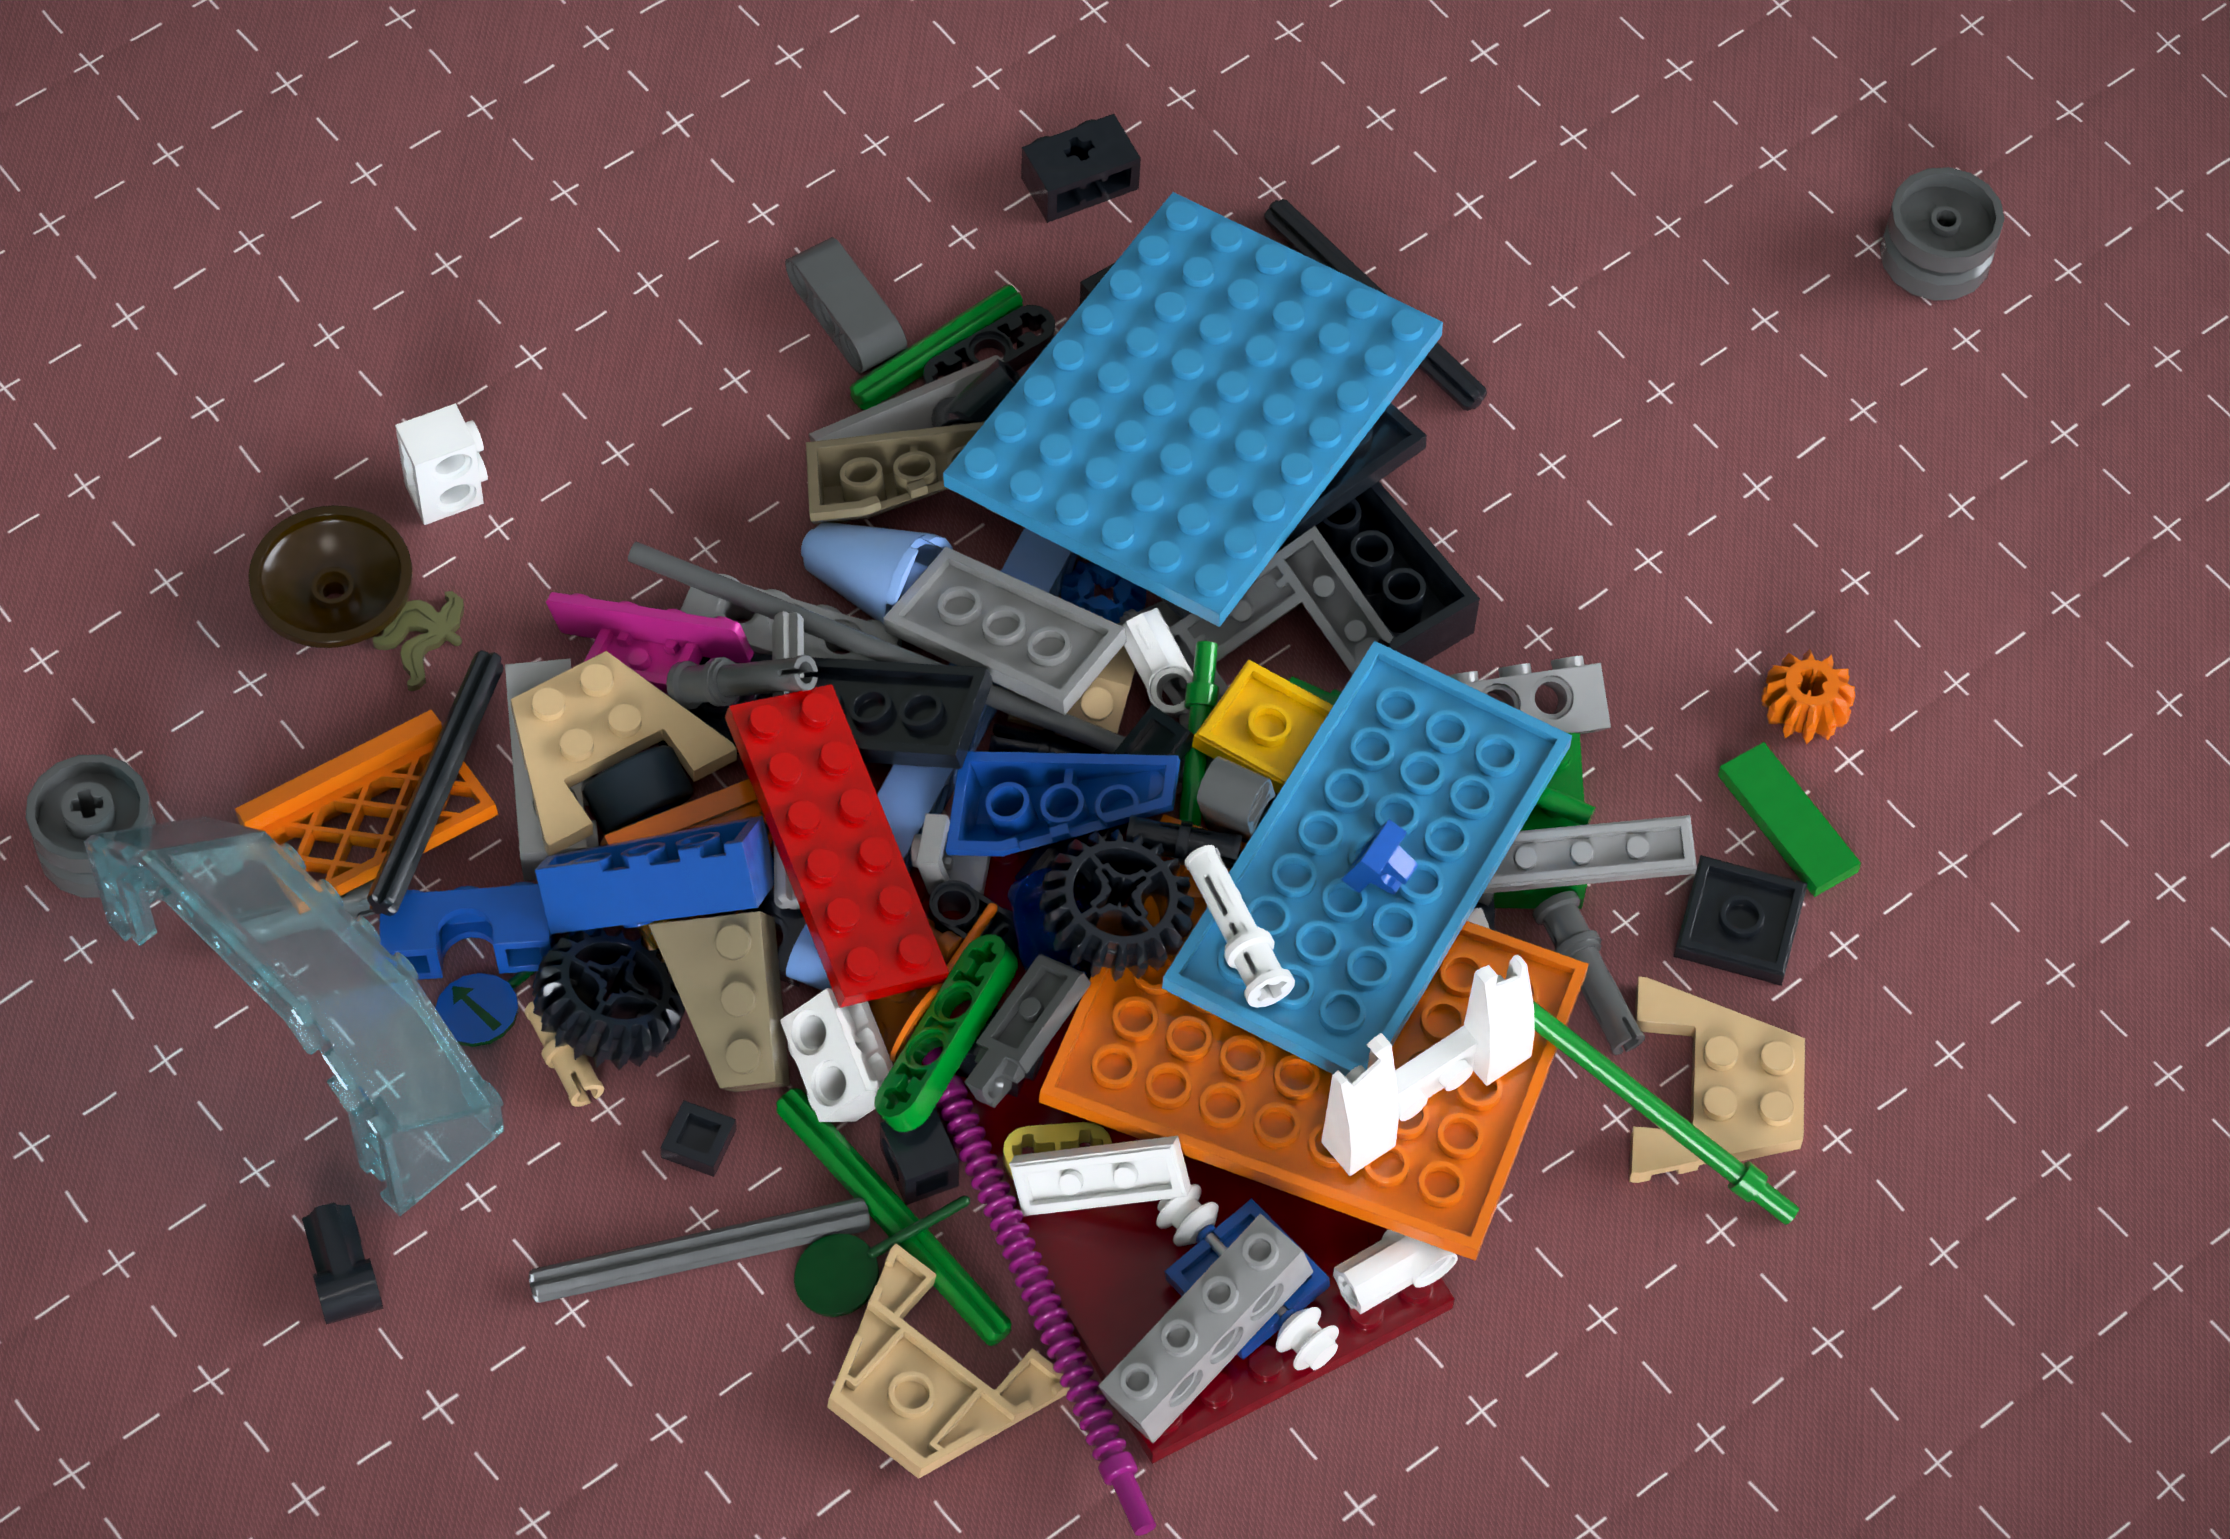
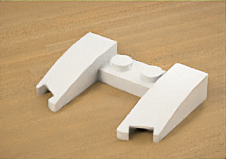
[1321,954,1535,1176]

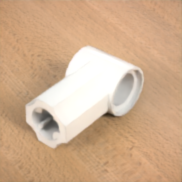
[1122,608,1193,718]
[1333,1229,1458,1314]

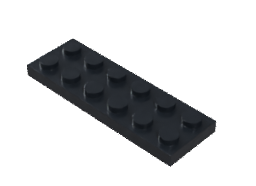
[658,654,993,769]

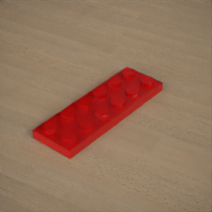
[725,684,949,1008]

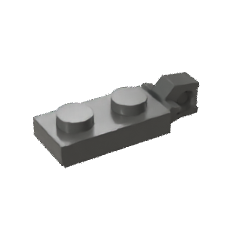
[964,954,1091,1108]

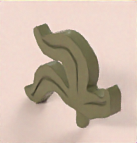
[373,591,464,691]

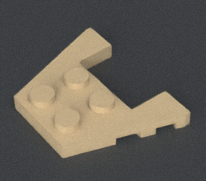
[511,651,737,856]
[1629,977,1805,1183]
[827,1244,1070,1479]

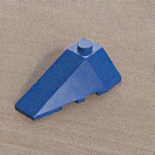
[945,751,1180,857]

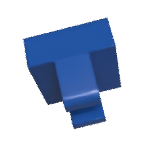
[1341,819,1418,894]

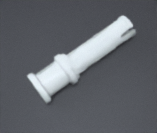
[1184,845,1295,1008]

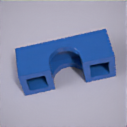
[379,882,555,982]

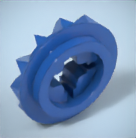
[1061,561,1146,624]

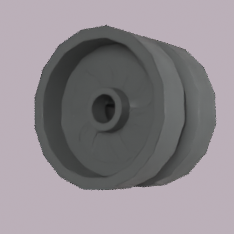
[1880,167,2005,301]
[25,754,159,898]

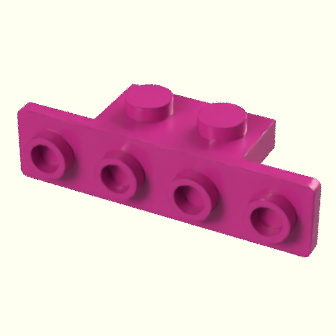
[546,592,754,696]

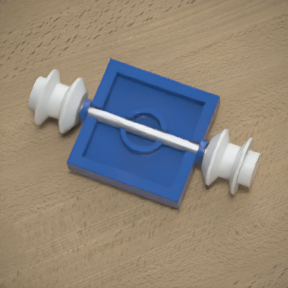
[1156,1184,1339,1370]

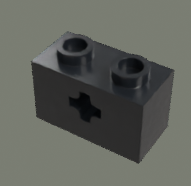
[1021,114,1141,223]

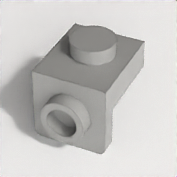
[911,813,991,895]

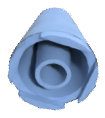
[801,522,953,624]

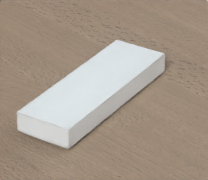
[1009,1136,1191,1216]

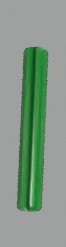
[850,285,1023,411]

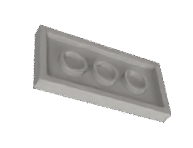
[883,547,1127,715]

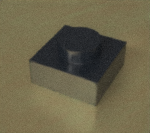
[660,1100,737,1177]

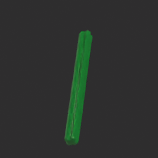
[776,1088,1012,1346]

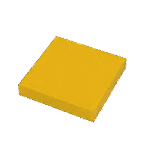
[1192,659,1334,794]

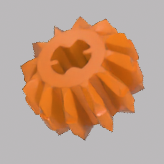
[1761,649,1855,745]

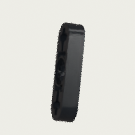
[923,305,1055,385]

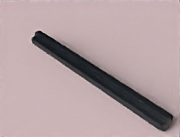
[1264,199,1487,411]
[367,650,504,916]

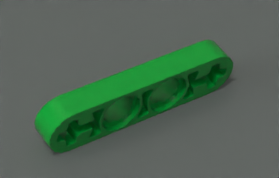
[874,934,1018,1132]

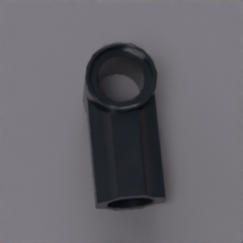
[931,359,1021,428]
[302,1202,383,1325]

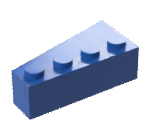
[535,815,774,937]

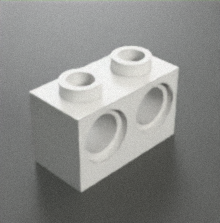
[395,403,488,525]
[780,988,893,1122]

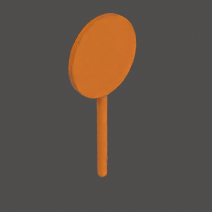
[890,903,998,1063]

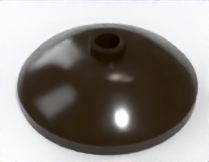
[248,505,413,648]

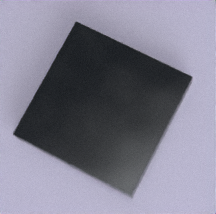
[1673,855,1808,986]

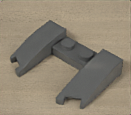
[1163,526,1393,705]

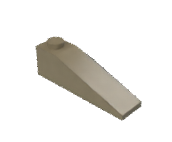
[806,422,984,525]

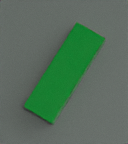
[1718,742,1861,897]

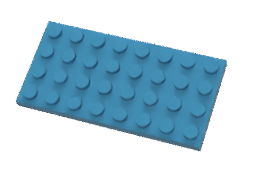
[1162,641,1572,1077]

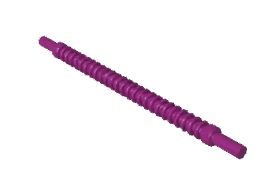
[923,1047,1157,1536]

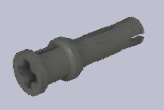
[666,655,818,710]
[1532,891,1645,1055]

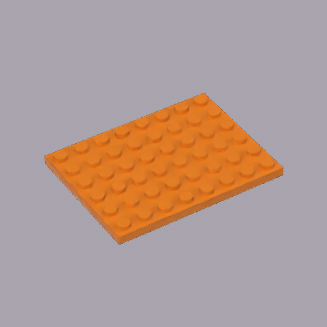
[1039,814,1589,1261]

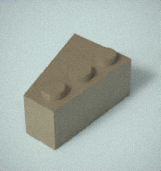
[649,911,790,1092]

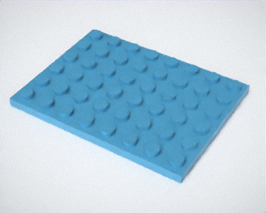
[943,192,1443,627]

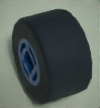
[583,745,693,835]

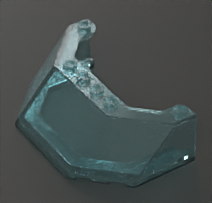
[84,816,504,1216]

